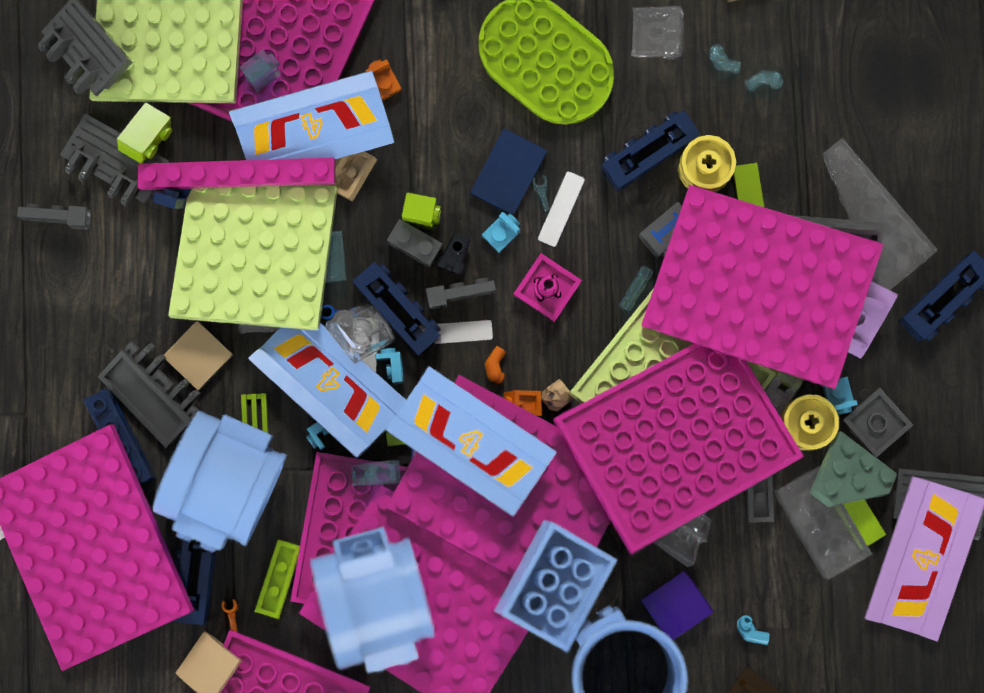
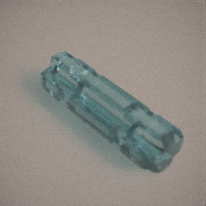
[619,266,653,312]

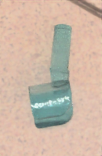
[533,175,550,211]

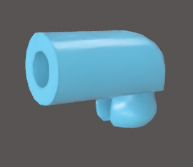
[737,615,770,645]

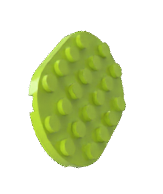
[479,0,614,124]

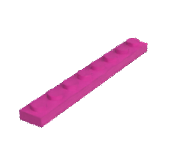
[138,157,336,190]

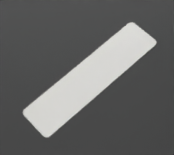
[538,172,585,247]
[416,320,493,344]

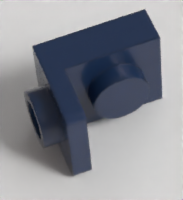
[153,189,192,209]

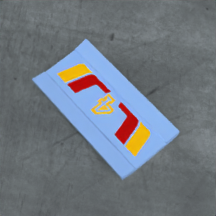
[229,70,395,160]
[248,323,406,458]
[385,367,557,516]

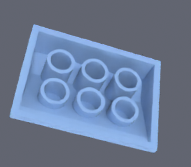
[494,520,617,652]

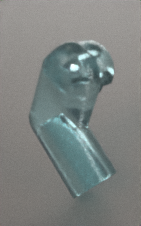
[709,44,741,74]
[745,70,783,92]

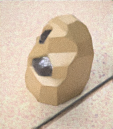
[541,379,574,412]

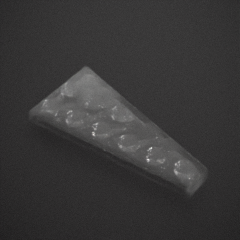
[822,138,938,290]

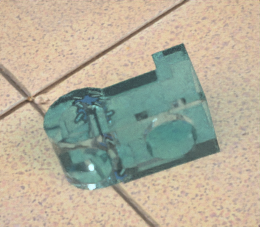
[351,460,401,486]

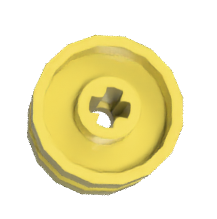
[678,135,736,193]
[780,395,839,451]

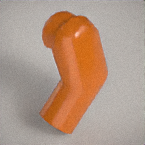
[485,346,507,384]

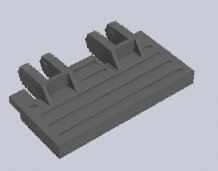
[38,0,133,96]
[60,113,171,206]
[98,341,201,448]
[893,468,984,540]

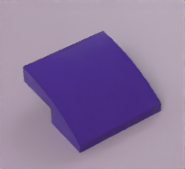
[641,570,714,640]

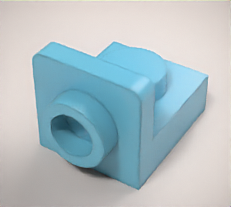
[482,212,520,253]
[375,348,404,384]
[822,377,858,415]
[306,422,329,450]

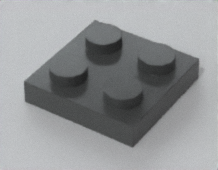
[841,388,913,458]

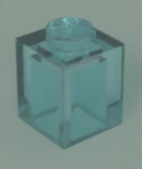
[239,49,281,92]

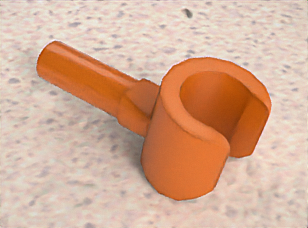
[221,599,239,632]

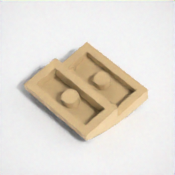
[328,151,377,202]
[176,631,242,693]

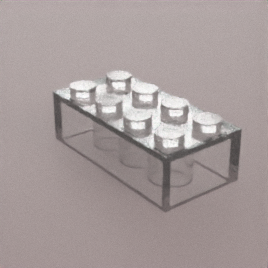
[773,466,872,580]

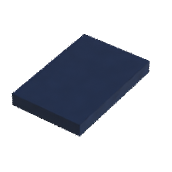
[470,129,547,216]

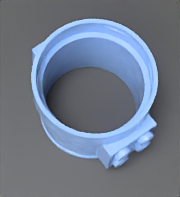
[153,411,287,552]
[311,527,435,673]
[572,605,687,693]

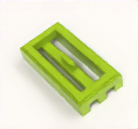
[241,393,269,433]

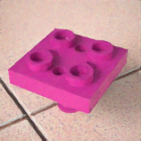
[513,253,582,322]

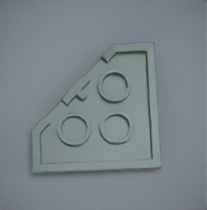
[809,431,897,507]

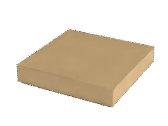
[164,321,233,391]

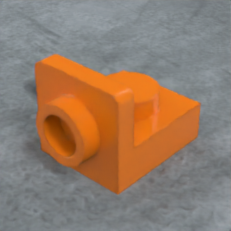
[365,60,402,101]
[503,390,542,416]

